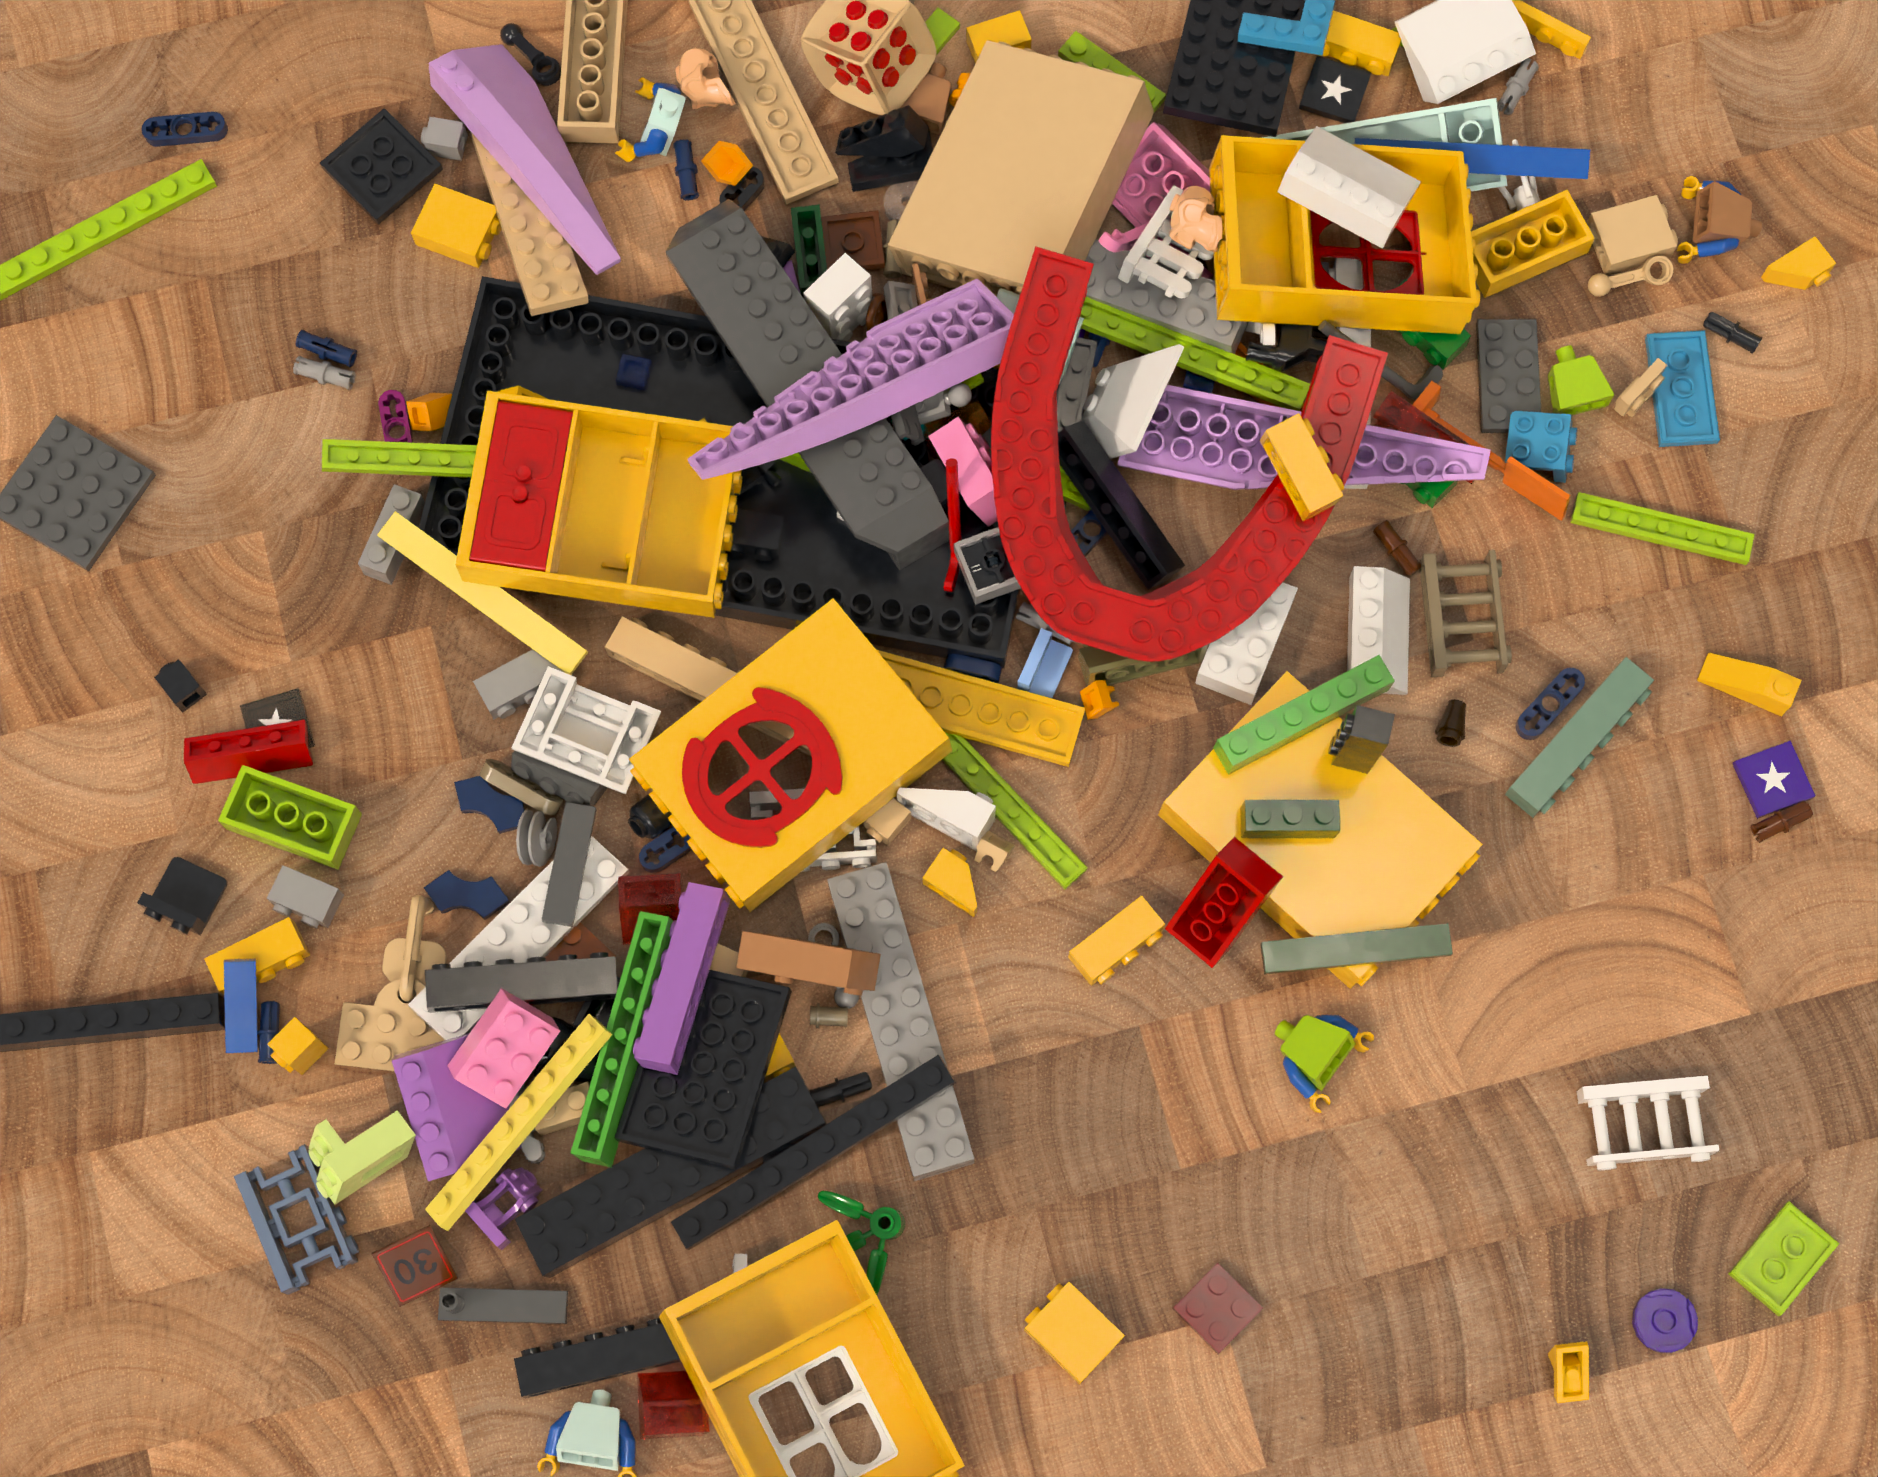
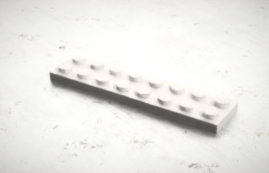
[408,836,629,1040]

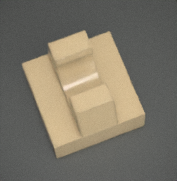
[974,831,1015,872]

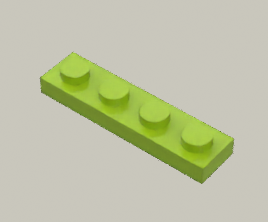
[1058,31,1166,113]

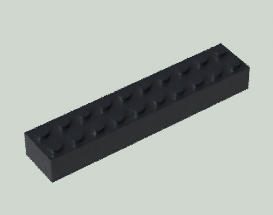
[515,1066,827,1278]

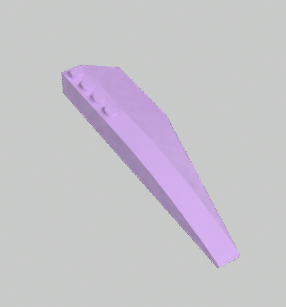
[688,278,1014,480]
[1117,385,1491,490]

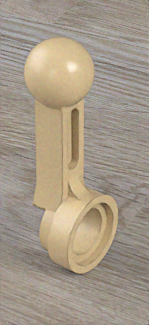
[1588,256,1673,297]

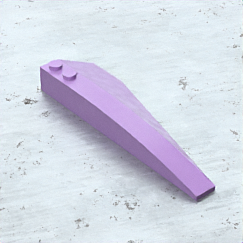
[428,44,621,275]

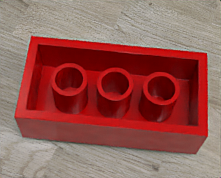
[1165,837,1283,968]

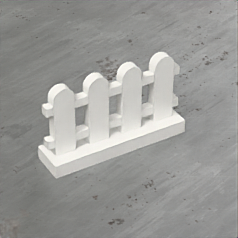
[1118,185,1214,298]

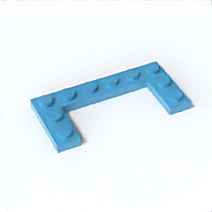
[1238,0,1336,55]

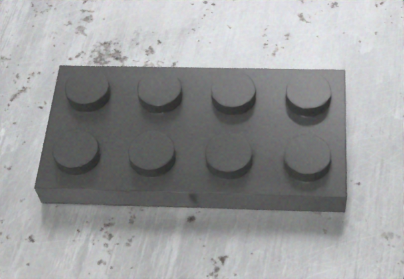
[1476,319,1541,433]

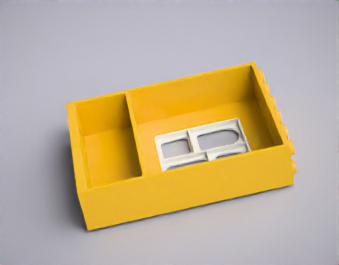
[659,1220,965,1477]

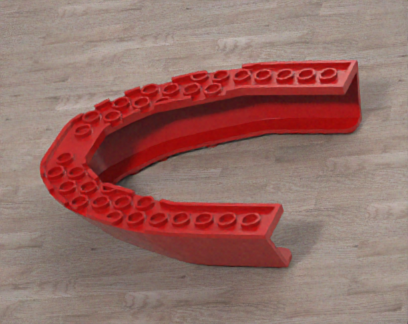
[991,246,1388,662]

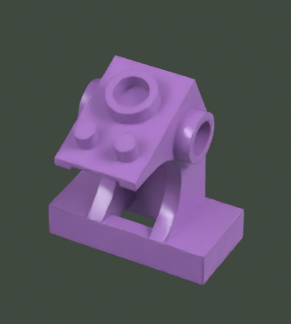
[465,1167,542,1250]

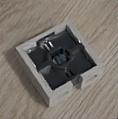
[954,527,1021,605]

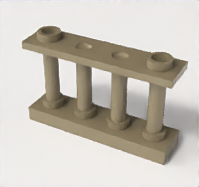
[1419,550,1512,677]

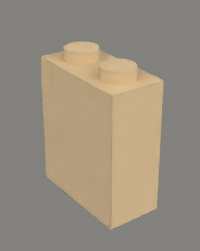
[1587,195,1678,276]

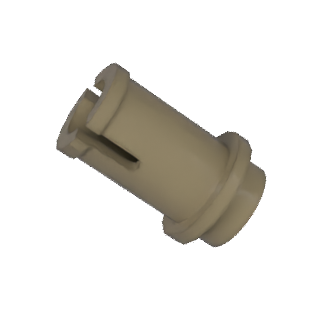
[810,1003,848,1028]

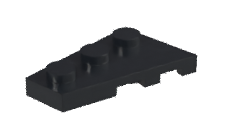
[848,129,933,192]

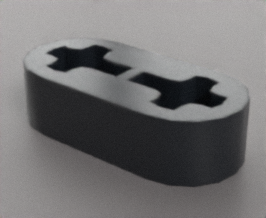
[719,167,764,211]

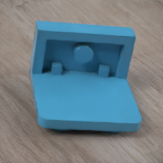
[1505,411,1577,483]

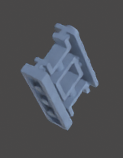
[234,1144,359,1295]

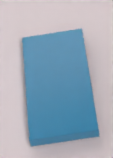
[1645,330,1720,447]

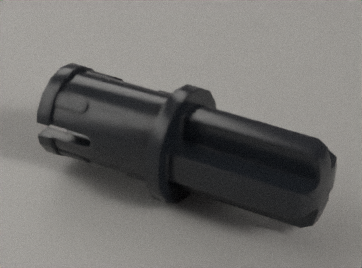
[1703,312,1763,354]
[810,1072,872,1107]

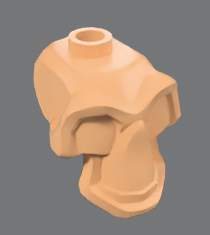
[676,47,736,109]
[1169,186,1223,252]

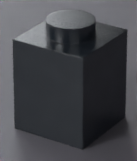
[154,659,207,713]

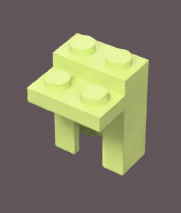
[308,1110,416,1205]

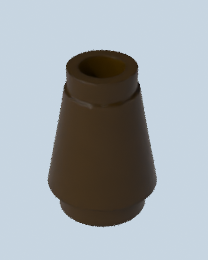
[1435,699,1466,747]

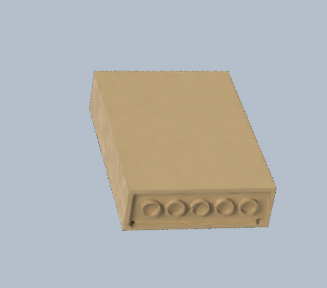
[888,40,1154,296]

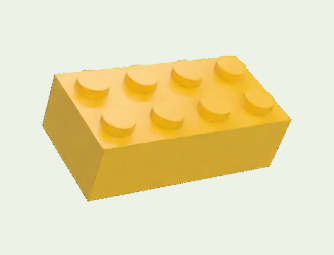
[1471,190,1595,298]

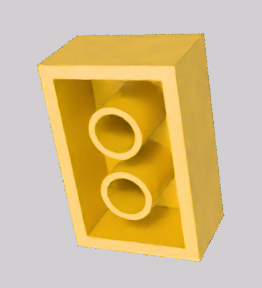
[1259,413,1344,521]

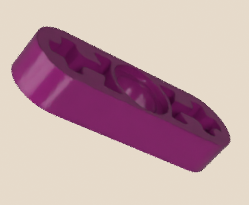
[378,390,414,443]

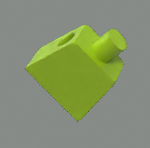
[1548,345,1614,416]

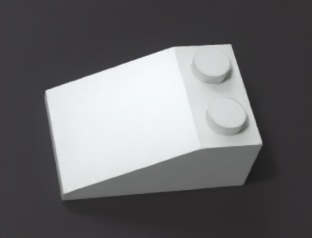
[897,788,996,851]

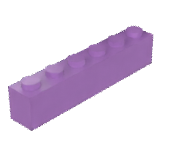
[633,882,730,1075]

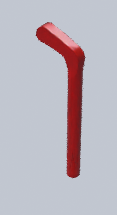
[944,458,961,592]

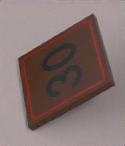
[372,1225,458,1307]

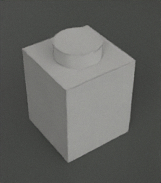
[421,117,468,161]

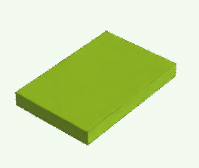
[1728,1201,1840,1317]

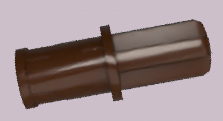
[1373,520,1421,576]
[1750,801,1813,843]

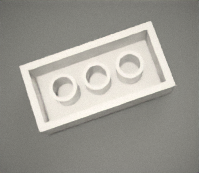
[1195,582,1298,705]

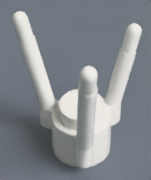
[1497,139,1540,211]

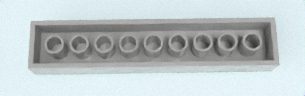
[827,862,975,1181]

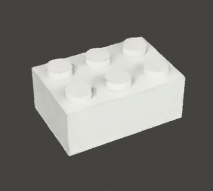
[804,253,872,341]

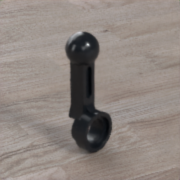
[500,23,561,86]

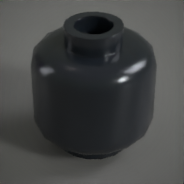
[628,794,672,839]

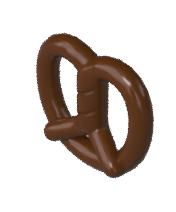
[866,293,888,331]

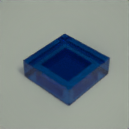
[616,354,652,390]

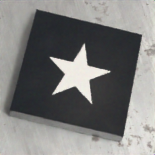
[1299,56,1371,123]

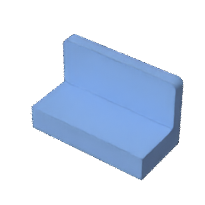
[1017,628,1073,698]

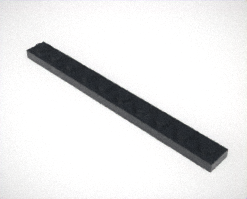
[671,1055,956,1250]

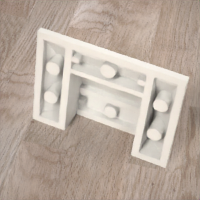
[1081,344,1184,459]
[512,666,661,794]

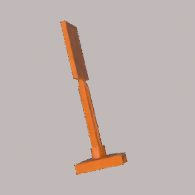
[1397,381,1571,521]

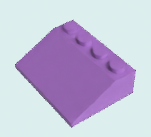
[392,1033,522,1181]

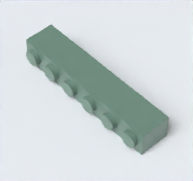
[1505,657,1654,818]

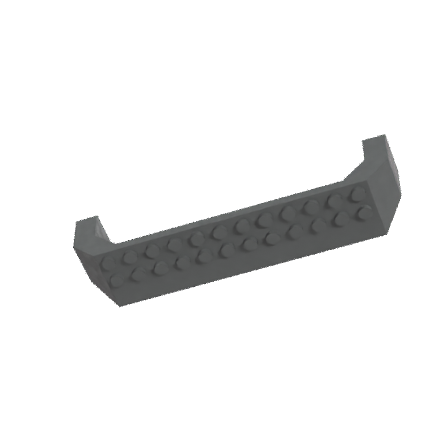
[666,199,949,570]

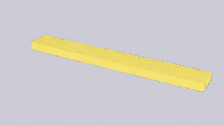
[377,511,588,675]

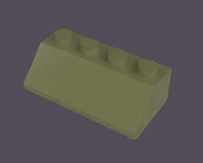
[1078,645,1208,687]

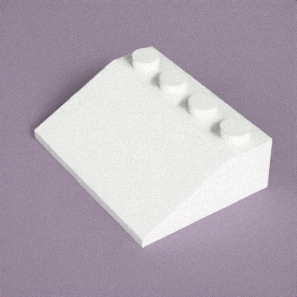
[1395,0,1536,104]
[1278,126,1421,248]

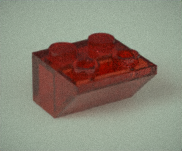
[618,873,684,945]
[637,1371,709,1439]

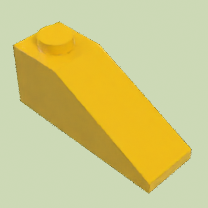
[1697,653,1802,717]

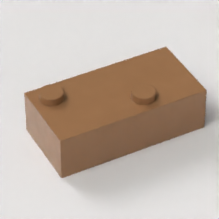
[736,931,881,996]

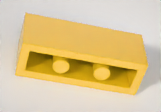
[1319,10,1401,76]
[1068,896,1165,986]
[204,917,310,995]

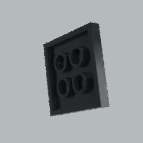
[320,108,443,225]

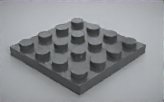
[0,415,156,572]

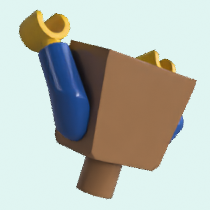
[1677,176,1762,264]

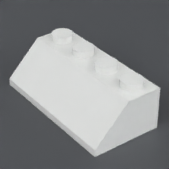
[1347,566,1410,695]

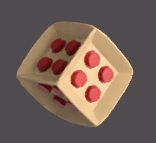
[801,0,936,115]

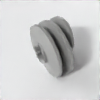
[516,810,557,867]

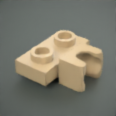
[1614,358,1667,417]

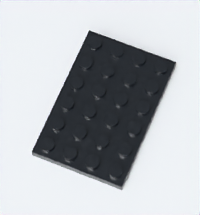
[1163,0,1305,137]
[614,970,792,1170]

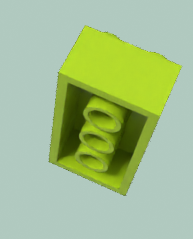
[218,765,362,870]

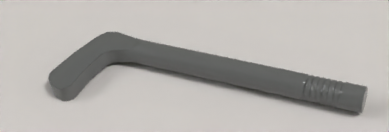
[1318,320,1443,400]

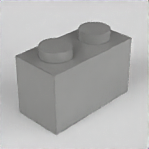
[266,865,344,929]

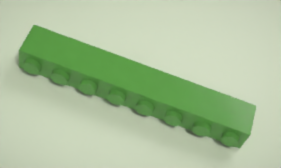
[571,911,673,1168]

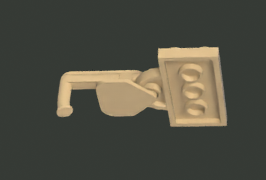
[334,895,446,1071]

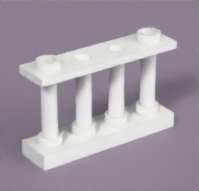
[1577,1076,1719,1171]

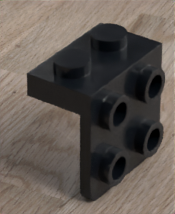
[137,857,227,936]

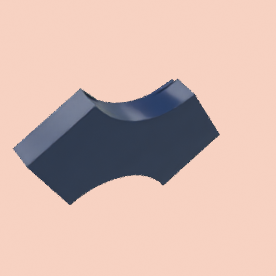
[454,776,525,834]
[424,870,510,920]

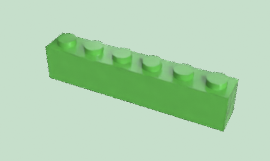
[1213,655,1395,775]

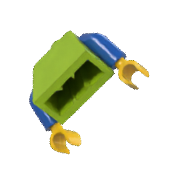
[1275,1015,1374,1113]

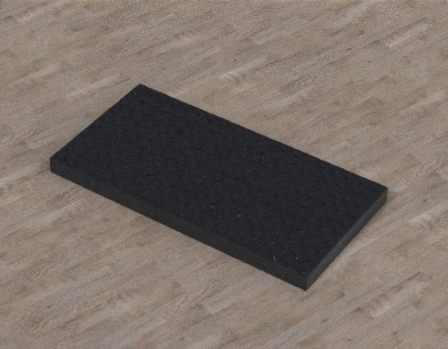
[419,276,1059,669]

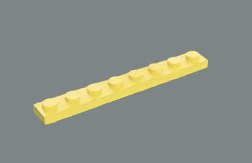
[425,1014,612,1231]

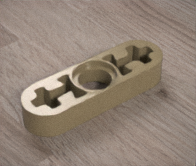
[480,759,563,815]

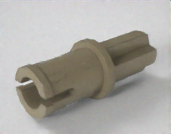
[883,219,902,278]

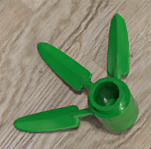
[818,1190,905,1295]

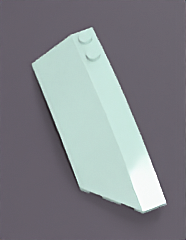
[1262,98,1508,191]

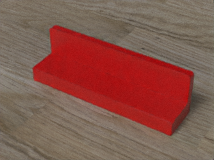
[184,720,313,784]

